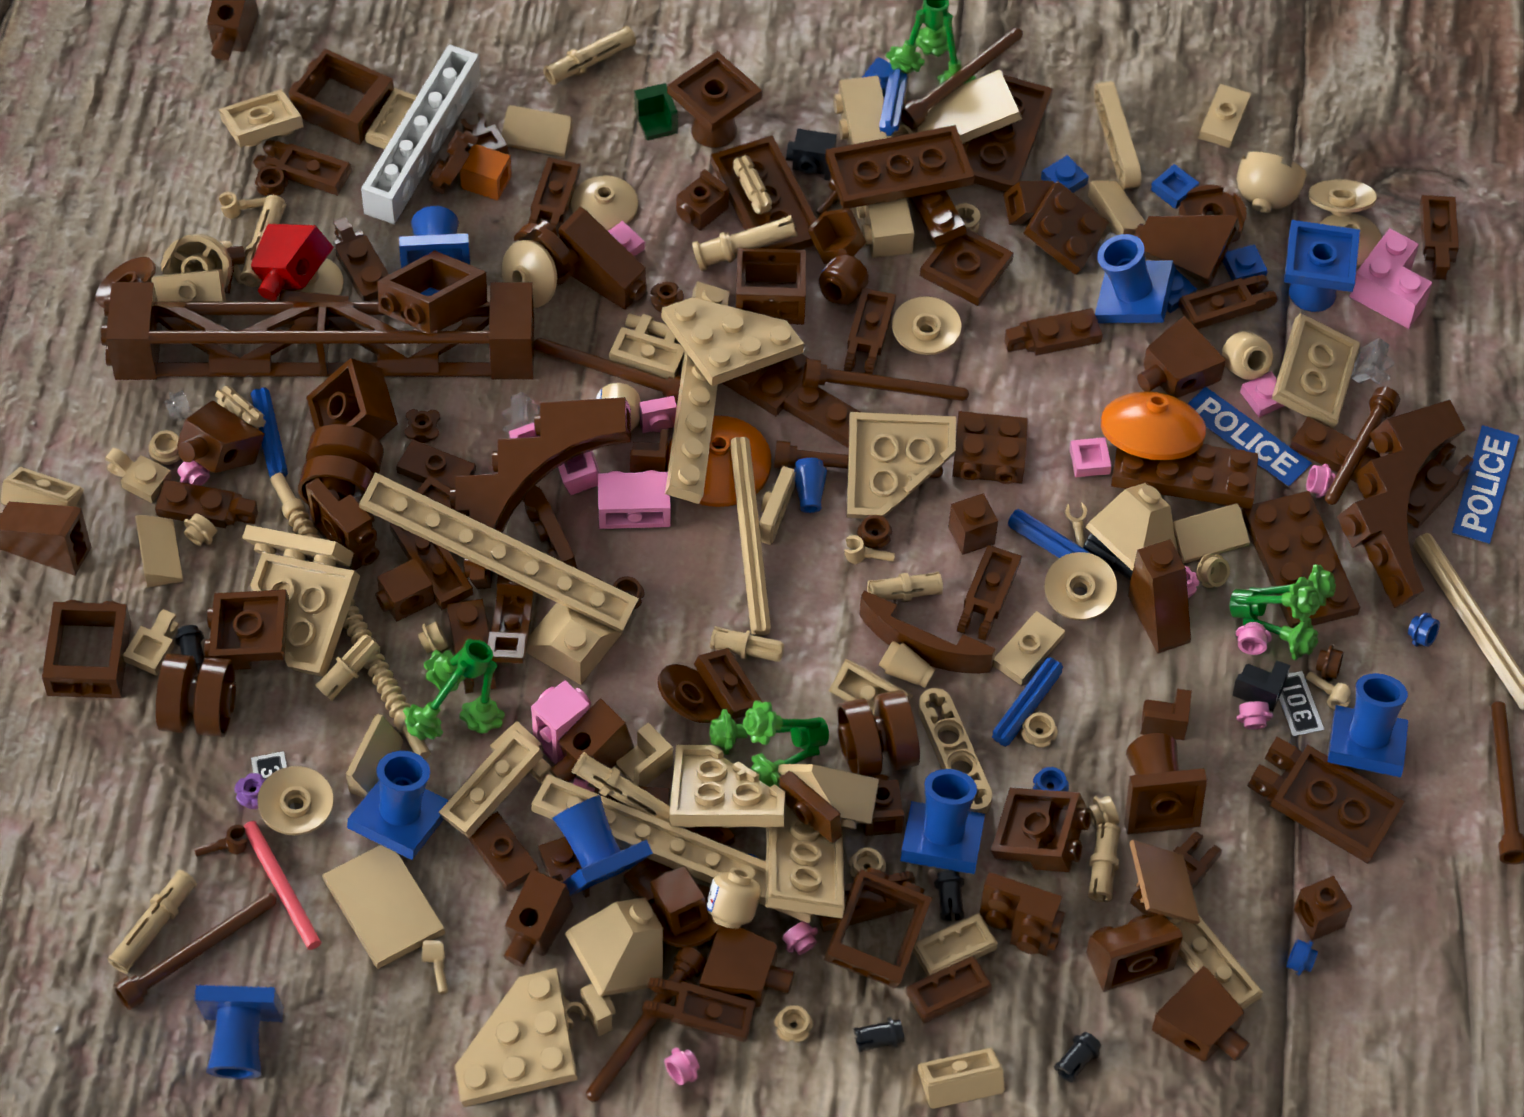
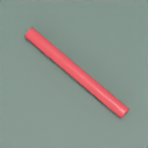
[244,821,321,950]

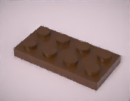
[962,71,1053,192]
[825,125,975,209]
[710,135,817,259]
[1111,444,1258,509]
[1242,491,1360,628]

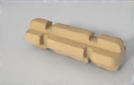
[733,155,772,214]
[215,386,266,429]

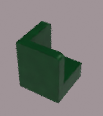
[634,83,678,141]

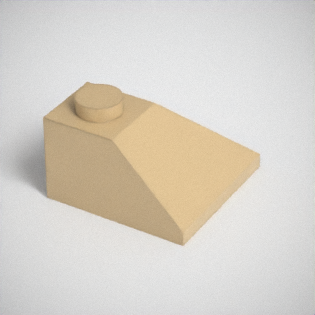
[1086,483,1178,571]
[526,603,623,685]
[778,764,879,829]
[565,897,663,996]

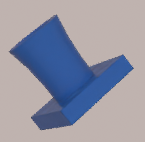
[399,206,471,296]
[1284,220,1360,312]
[1095,234,1176,323]
[1327,673,1409,778]
[347,751,449,860]
[900,769,985,874]
[552,795,653,896]
[195,985,283,1079]

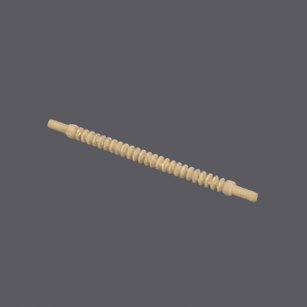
[270,473,431,759]

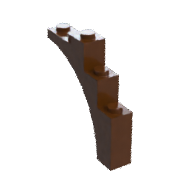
[450,397,631,589]
[1336,400,1466,608]

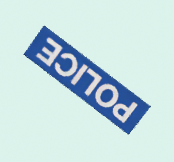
[1188,386,1312,487]
[1452,425,1519,544]

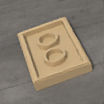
[917,70,1022,143]
[1271,313,1360,429]
[323,845,445,969]

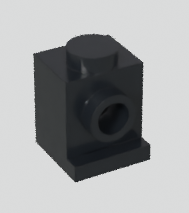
[786,128,837,181]

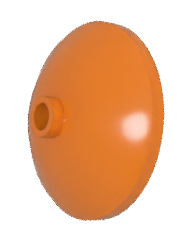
[1101,391,1206,460]
[666,415,772,507]

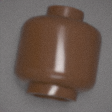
[819,254,869,305]

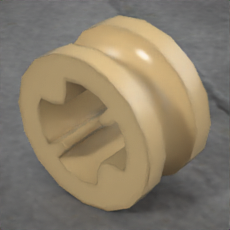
[955,203,981,233]

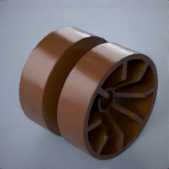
[298,424,384,505]
[156,653,236,737]
[837,689,920,777]

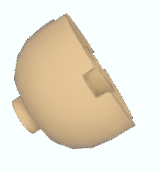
[1237,152,1307,213]
[161,234,233,289]

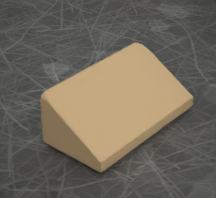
[502,105,573,157]
[1088,181,1146,236]
[1,467,84,507]
[1173,504,1250,564]
[135,515,183,588]
[829,659,913,714]
[346,714,403,798]
[917,1048,1005,1109]

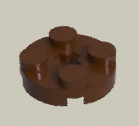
[428,130,478,194]
[1178,185,1247,242]
[514,220,579,285]

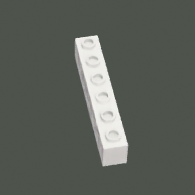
[361,44,480,225]

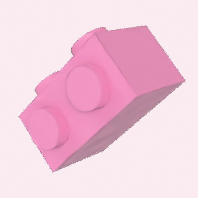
[598,470,671,529]
[531,680,591,765]

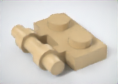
[609,313,685,379]

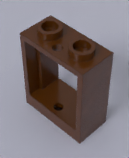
[289,49,394,145]
[736,248,806,325]
[377,250,487,334]
[42,600,131,698]
[823,868,932,989]

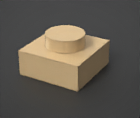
[581,984,616,1037]

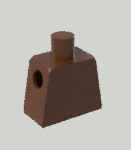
[207,0,259,60]
[1137,316,1226,398]
[177,400,264,473]
[550,698,634,784]
[503,869,573,967]
[699,925,795,1008]
[1152,965,1250,1062]

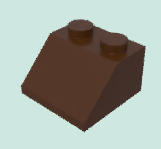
[306,358,398,440]
[1086,914,1183,992]

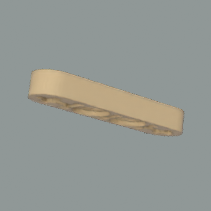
[1094,81,1141,190]
[918,688,993,815]

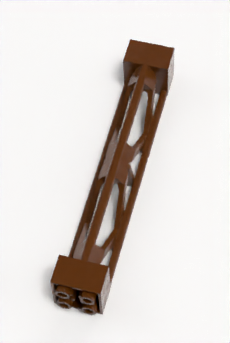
[101,282,535,380]

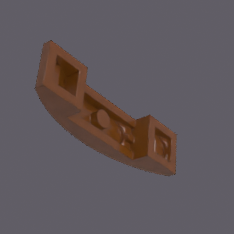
[488,574,534,664]
[859,590,996,674]

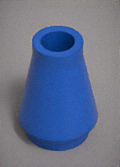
[794,458,827,513]

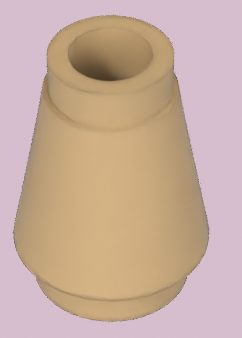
[879,641,936,688]

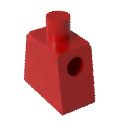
[251,224,334,301]

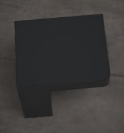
[1232,660,1290,712]

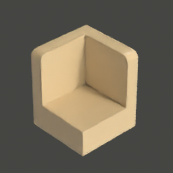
[616,723,673,786]

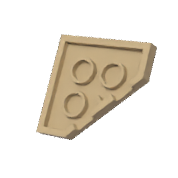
[661,297,804,386]
[847,412,956,519]
[250,552,360,677]
[669,745,785,828]
[455,968,578,1107]

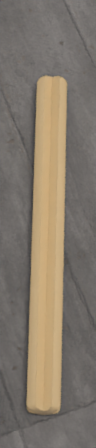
[730,437,771,636]
[1413,533,1524,711]

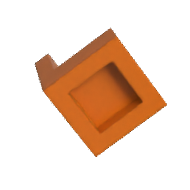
[460,144,512,201]

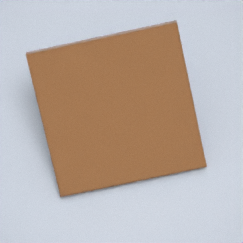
[1129,840,1200,925]

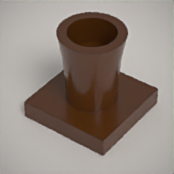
[667,51,762,148]
[1124,733,1207,835]

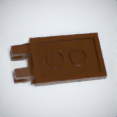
[1247,737,1405,864]

